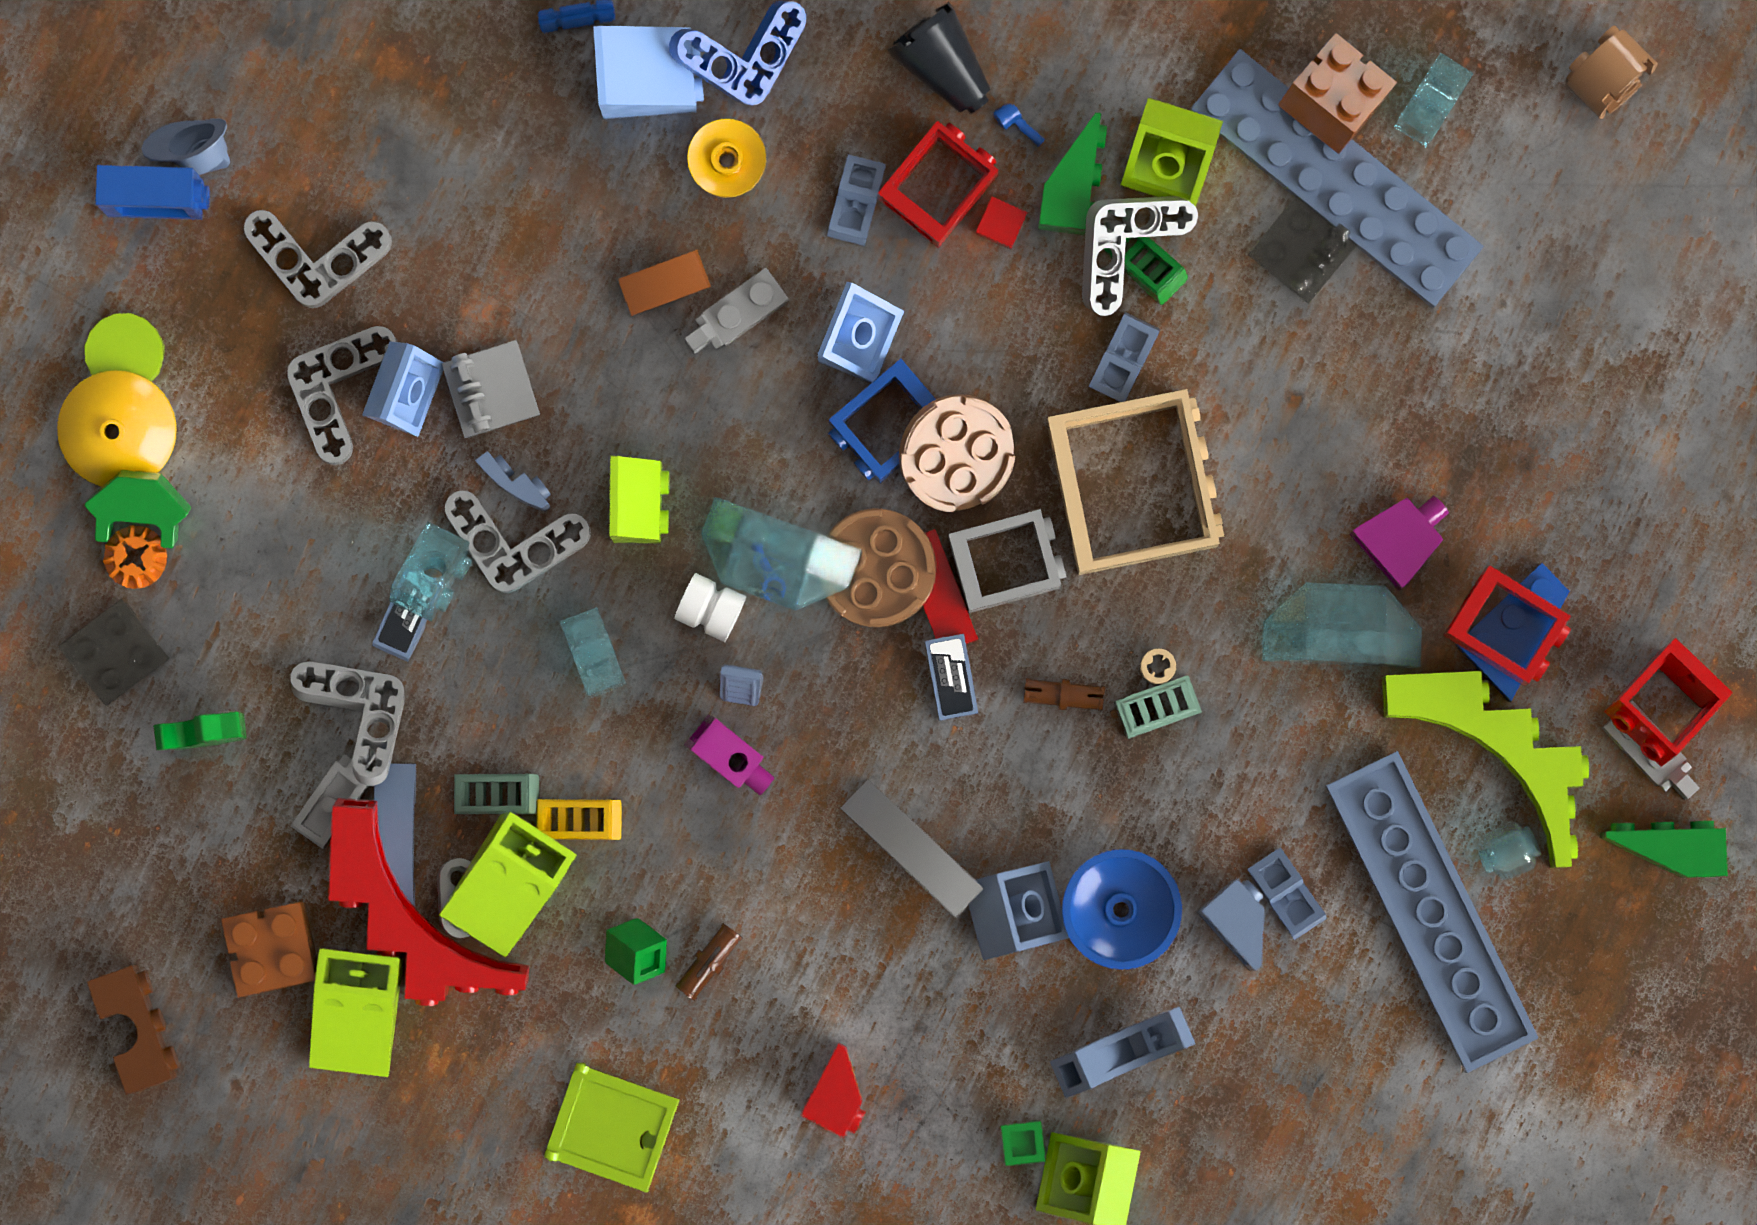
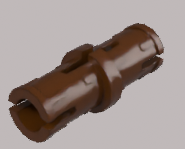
[1023,678,1105,711]
[675,923,743,1001]

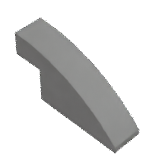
[841,780,983,918]

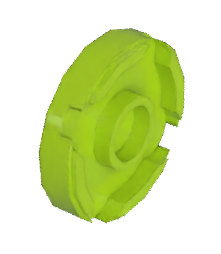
[85,313,164,381]

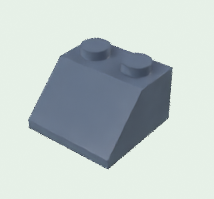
[968,861,1069,960]
[1197,879,1264,971]

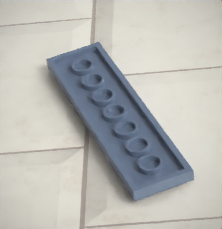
[1190,49,1484,308]
[1325,751,1539,1073]

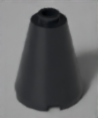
[887,2,991,114]

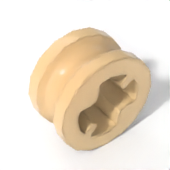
[1140,649,1176,685]

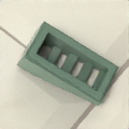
[1114,675,1202,739]
[454,774,539,814]

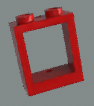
[878,121,999,248]
[1443,565,1571,686]
[1604,637,1733,767]

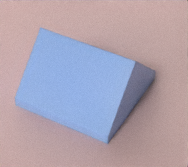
[818,282,904,383]
[362,341,444,437]

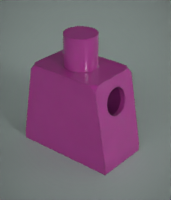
[1349,495,1449,591]
[684,714,775,796]

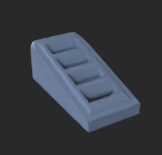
[720,664,763,706]

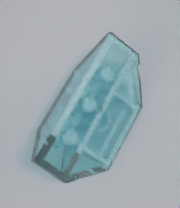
[701,497,862,611]
[1262,582,1422,668]

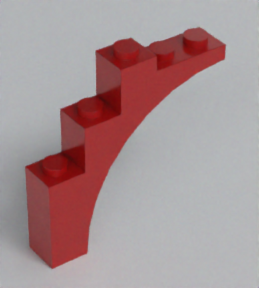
[329,798,529,1006]

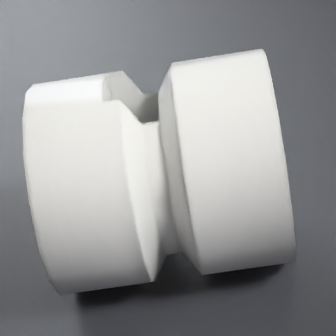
[674,573,746,642]

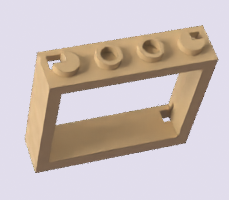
[1046,389,1224,575]

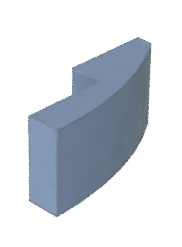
[475,451,551,512]

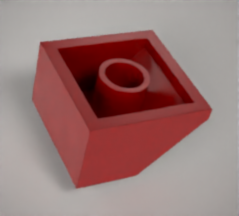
[801,1043,866,1138]

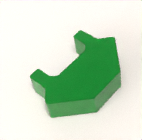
[85,470,191,548]
[153,711,247,751]

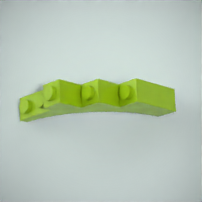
[1382,671,1589,868]

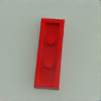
[923,529,978,645]

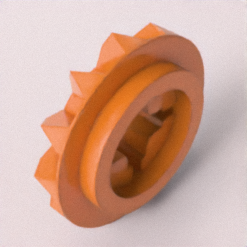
[103,525,167,589]

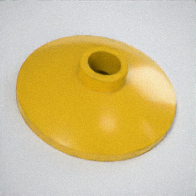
[687,119,766,197]

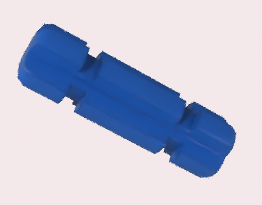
[538,0,615,33]

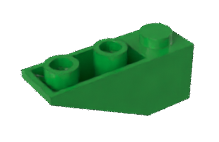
[1038,112,1107,236]
[1600,821,1728,878]

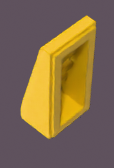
[536,799,622,840]

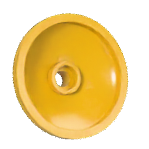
[57,370,177,487]

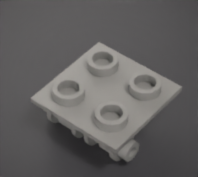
[441,340,540,438]

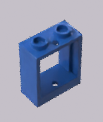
[95,165,210,220]
[828,359,936,483]

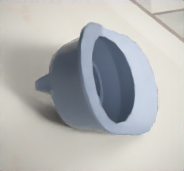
[141,118,230,175]

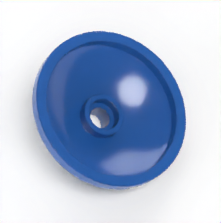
[1062,849,1182,969]

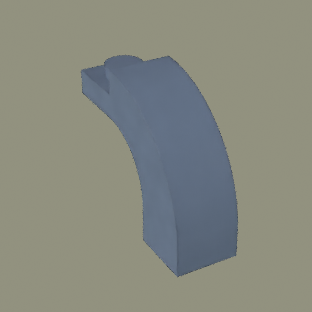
[1050,1007,1195,1098]

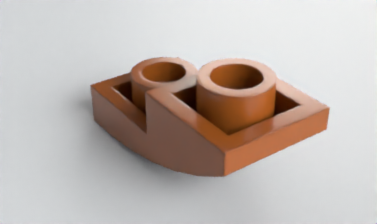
[618,250,711,316]

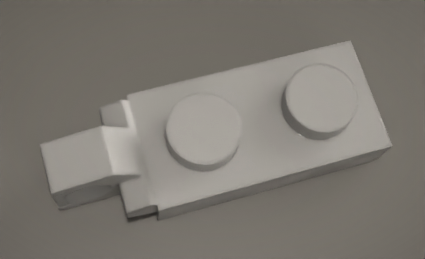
[685,268,789,354]
[1602,700,1700,800]
[291,749,377,849]

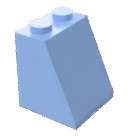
[593,26,704,119]

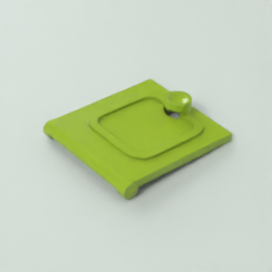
[544,1062,679,1193]

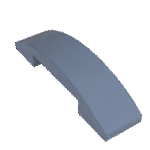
[374,764,416,907]

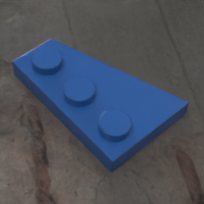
[1455,563,1570,702]

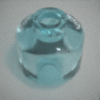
[1478,822,1541,880]

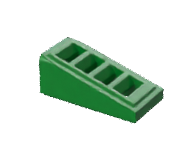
[1102,226,1188,305]

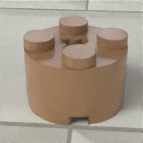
[1566,25,1658,119]

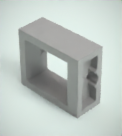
[948,509,1066,613]

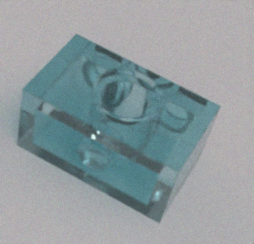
[1394,53,1474,147]
[389,521,472,622]
[560,607,627,698]

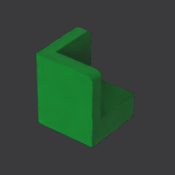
[605,918,667,985]
[1001,1120,1045,1166]

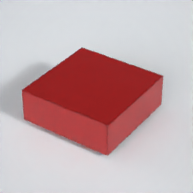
[976,197,1028,250]

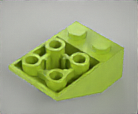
[438,812,577,958]
[309,949,404,1077]

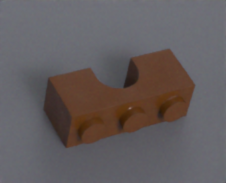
[87,965,180,1095]

